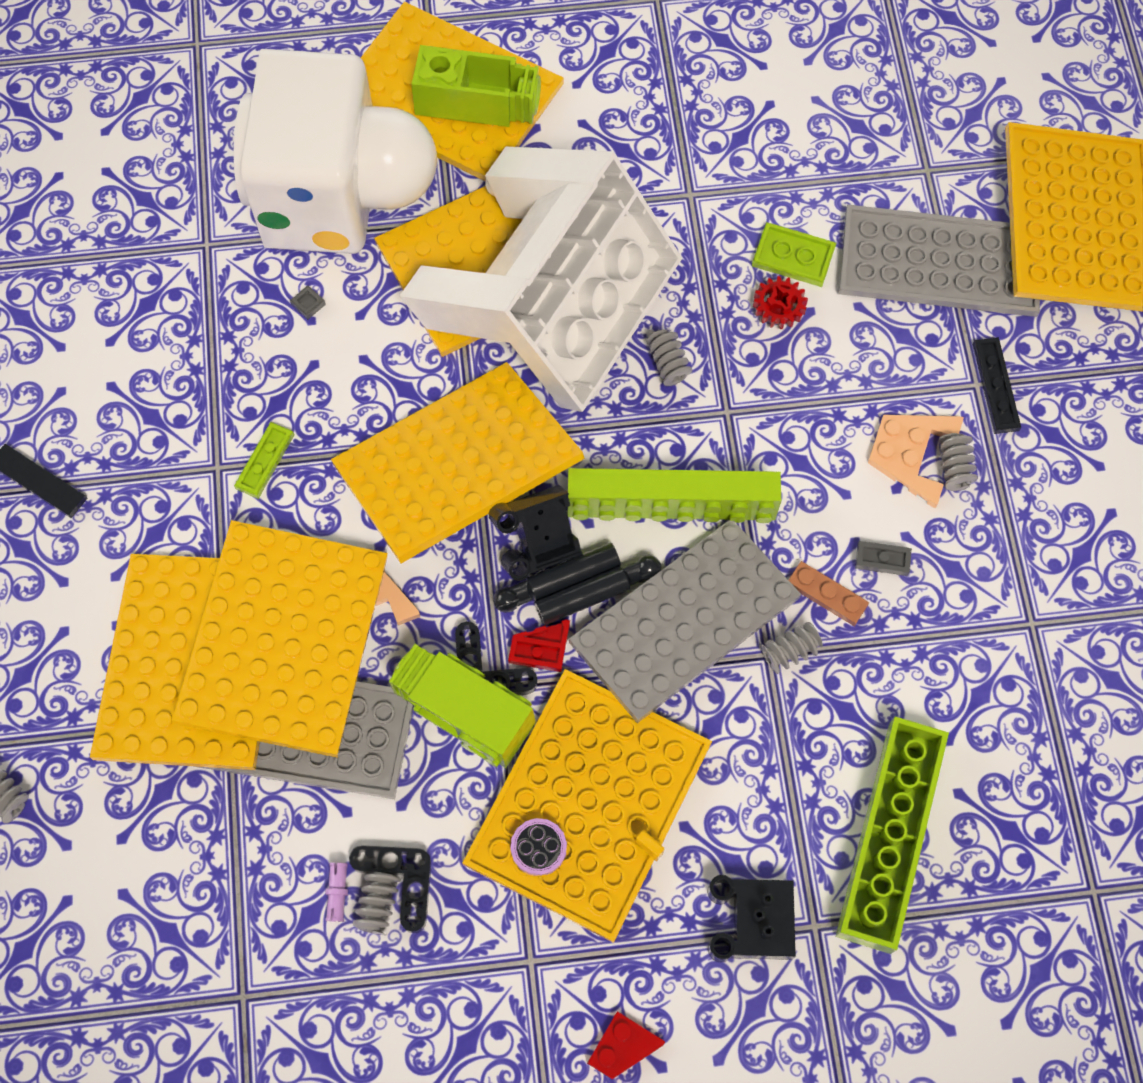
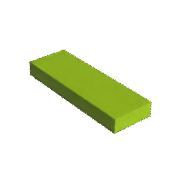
[234,422,295,499]

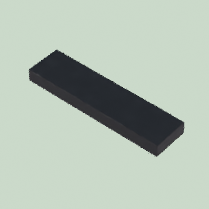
[972,337,1021,434]
[0,444,88,518]

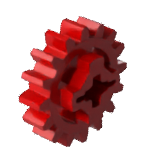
[753,276,808,329]

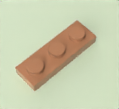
[789,561,870,627]

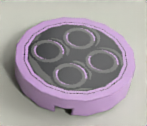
[510,818,567,876]

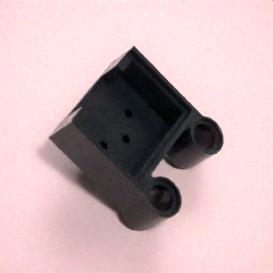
[488,485,583,581]
[707,875,796,963]

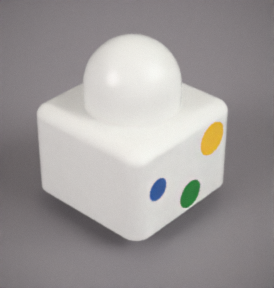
[234,49,437,254]

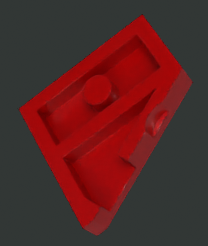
[508,620,570,672]
[587,1011,665,1080]

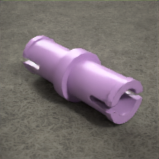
[325,863,348,922]

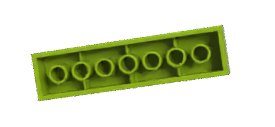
[568,468,782,523]
[835,716,949,954]

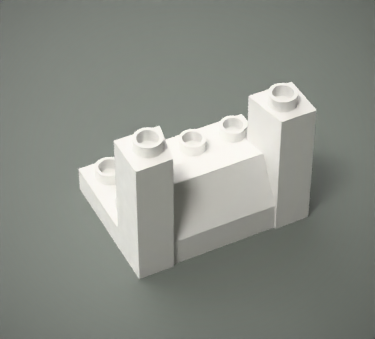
[399,146,682,412]

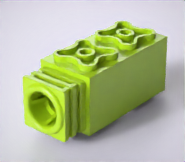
[412,45,541,127]
[389,643,536,768]

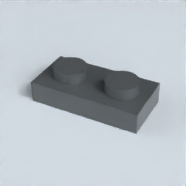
[855,541,912,576]

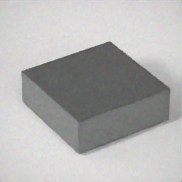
[290,286,326,320]

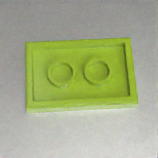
[752,222,836,287]

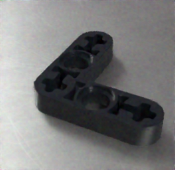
[455,621,538,696]
[349,846,432,933]

